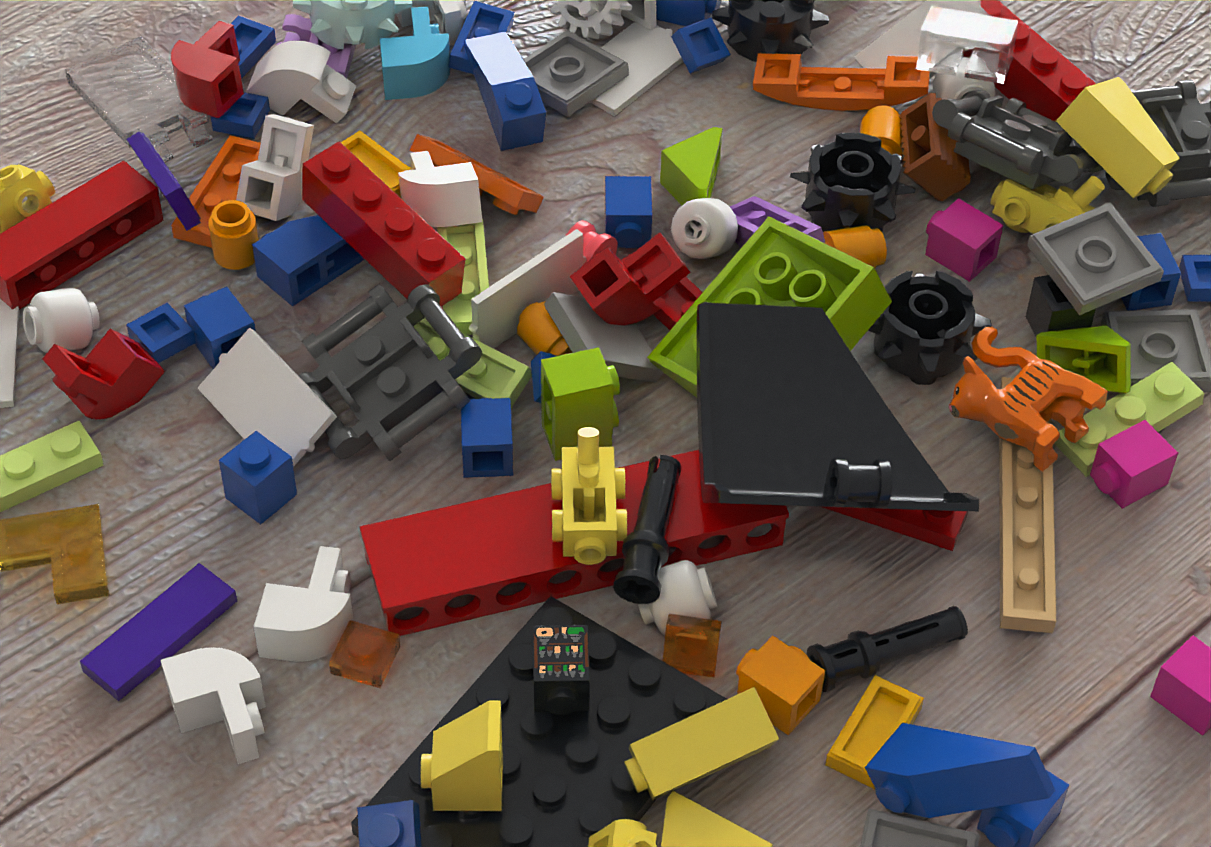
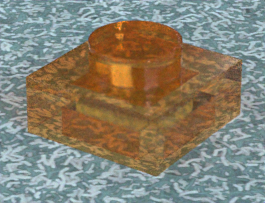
[662,614,722,678]
[329,620,400,688]

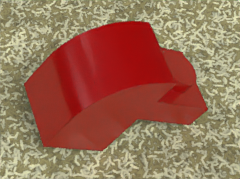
[171,21,244,118]
[569,232,691,326]
[42,328,165,419]

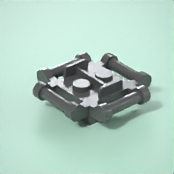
[1105,79,1211,207]
[932,90,1103,189]
[298,283,482,461]

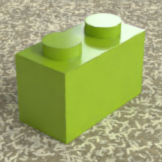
[541,347,620,461]

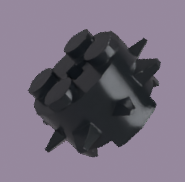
[712,0,829,62]
[790,133,916,232]
[868,271,992,385]

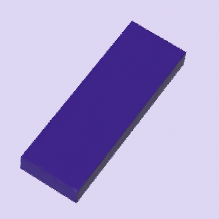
[127,131,201,231]
[80,563,237,701]

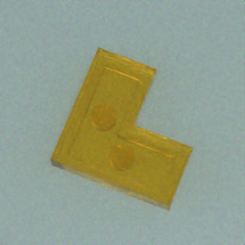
[0,504,110,605]

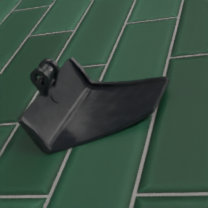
[697,302,979,512]

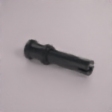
[613,455,682,604]
[806,606,968,692]

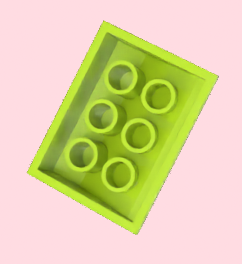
[647,216,892,398]

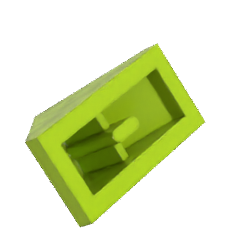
[660,127,723,205]
[1036,326,1131,394]

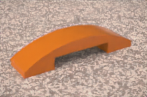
[753,53,931,111]

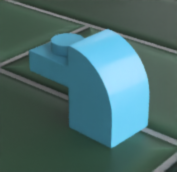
[380,7,451,100]

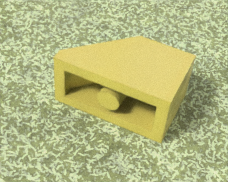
[421,701,503,811]

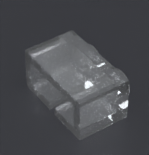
[916,6,1018,84]

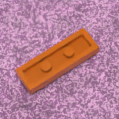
[410,134,544,215]
[171,135,261,248]

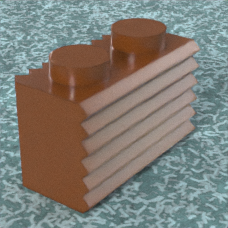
[899,93,971,202]

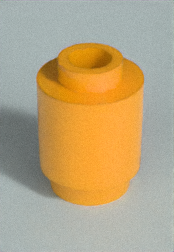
[860,105,903,157]
[208,200,259,270]
[823,225,887,268]
[517,301,572,356]

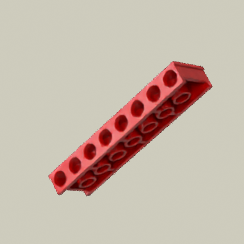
[359,449,789,639]

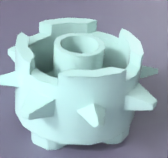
[293,0,412,49]

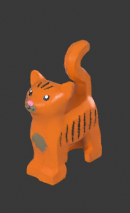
[949,327,1108,472]

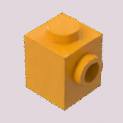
[736,635,825,735]

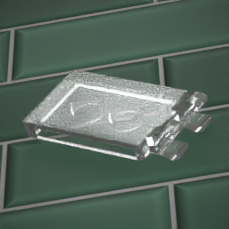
[65,36,212,163]

